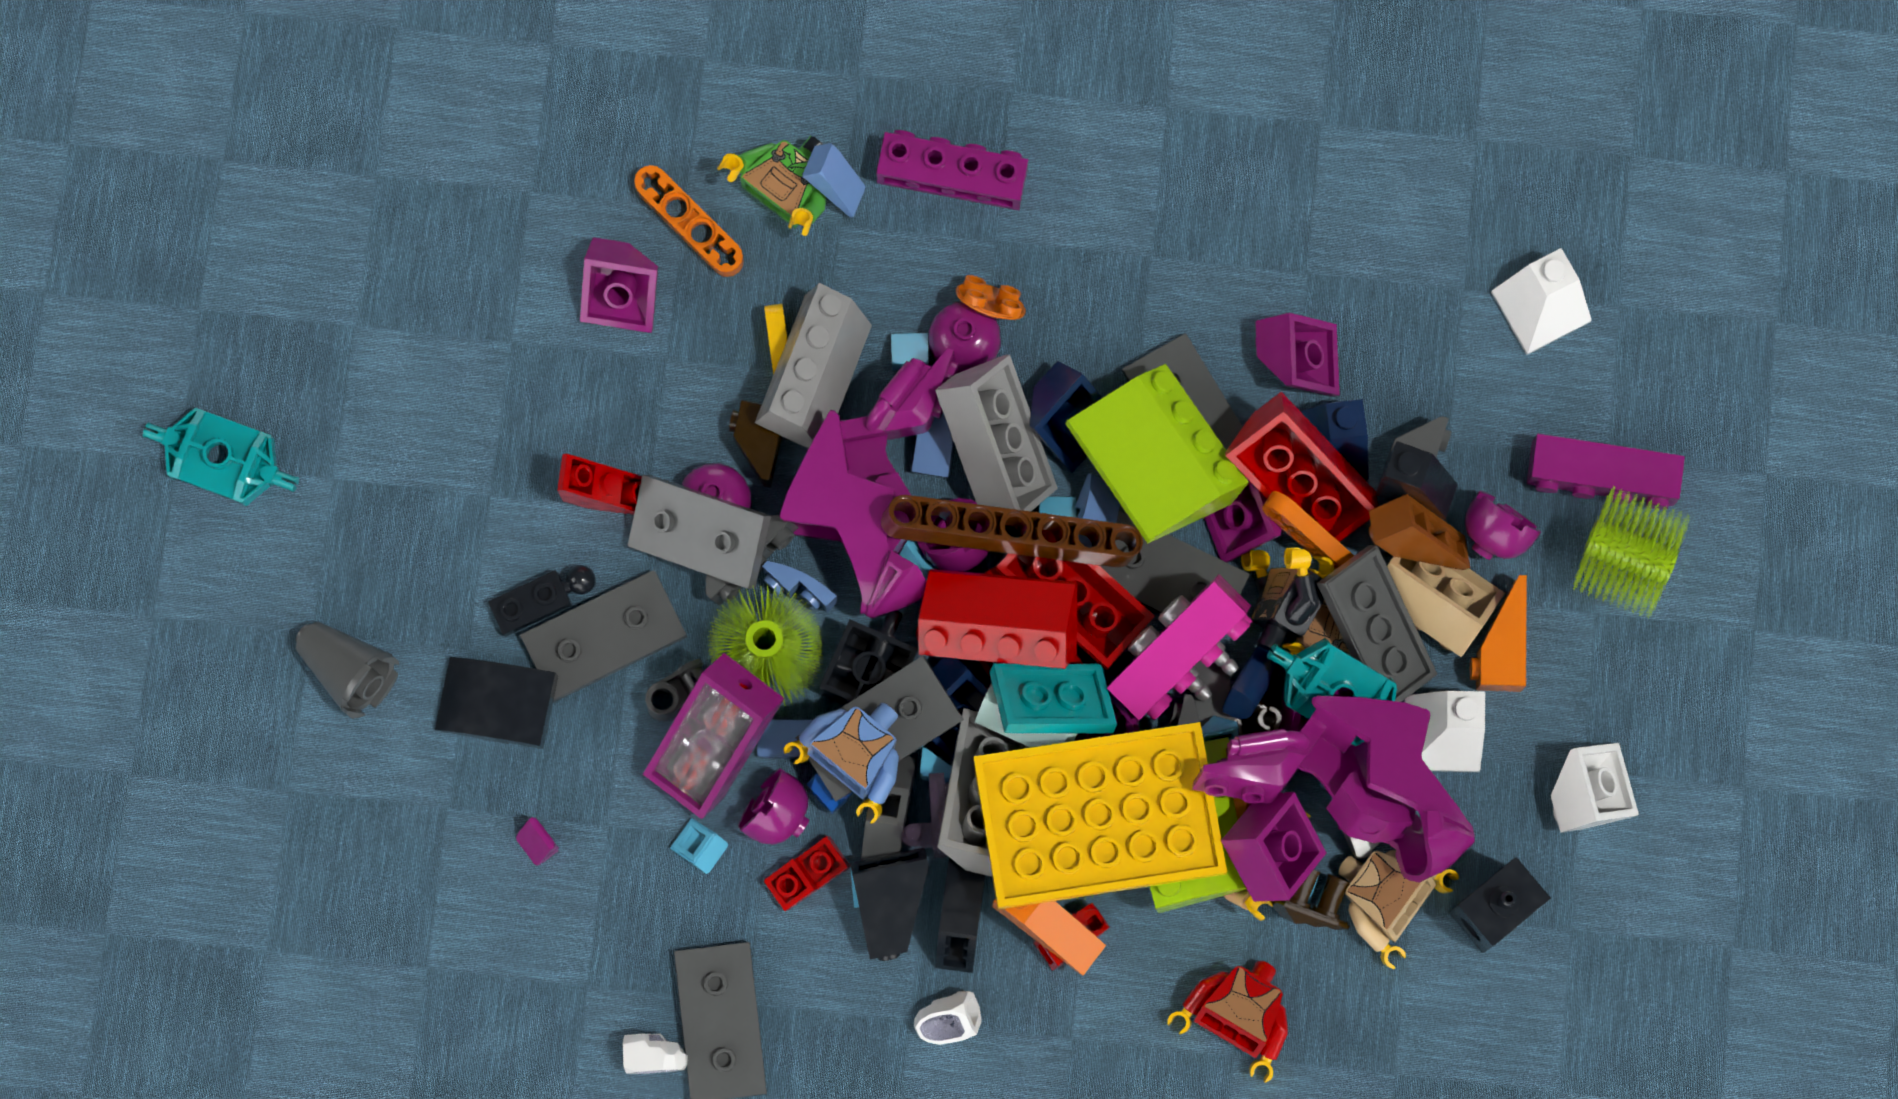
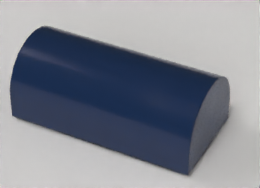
[1222,646,1281,719]

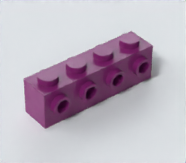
[876,130,1029,211]

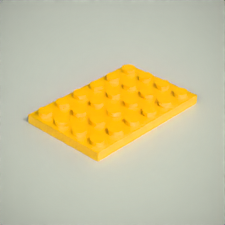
[973,722,1227,910]

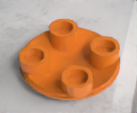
[955,275,1026,320]

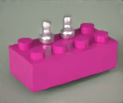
[1107,574,1252,720]

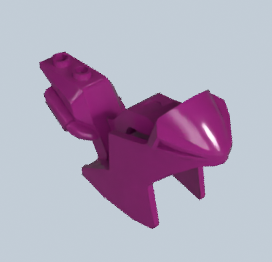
[780,348,959,618]
[1192,696,1475,883]

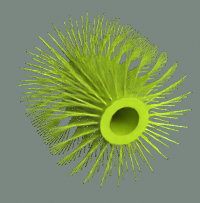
[1573,486,1689,618]
[708,584,823,710]

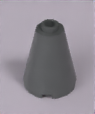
[296,622,399,719]

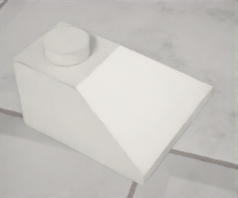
[1491,248,1592,355]
[1404,691,1485,772]
[1551,743,1639,833]

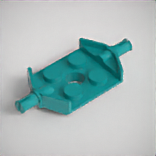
[143,408,299,506]
[1267,638,1397,746]

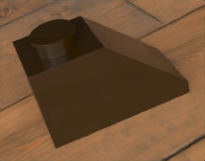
[729,400,782,488]

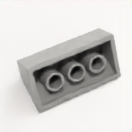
[755,283,872,449]
[935,354,1058,511]
[937,708,1030,877]

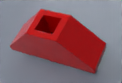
[557,453,642,515]

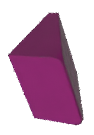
[516,817,559,866]

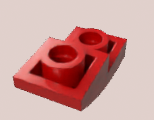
[764,836,851,911]

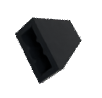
[1375,441,1458,520]
[850,847,929,961]
[935,857,985,973]

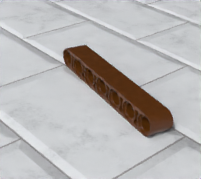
[881,495,1143,568]

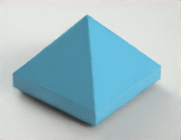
[1202,715,1238,742]

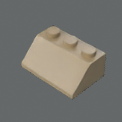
[1387,557,1505,657]

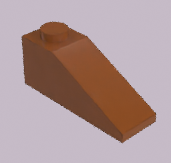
[1369,494,1471,570]

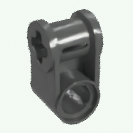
[645,658,703,721]

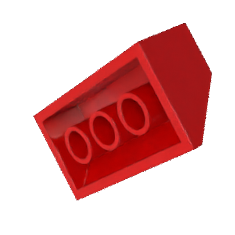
[1225,391,1378,542]
[995,530,1155,670]
[918,569,1077,669]

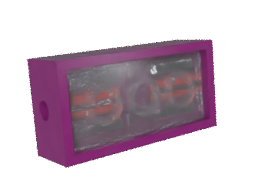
[643,653,785,819]

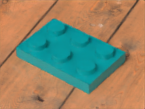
[990,663,1117,733]

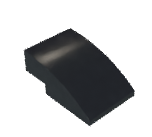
[435,657,559,749]

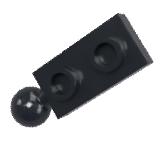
[488,565,596,637]

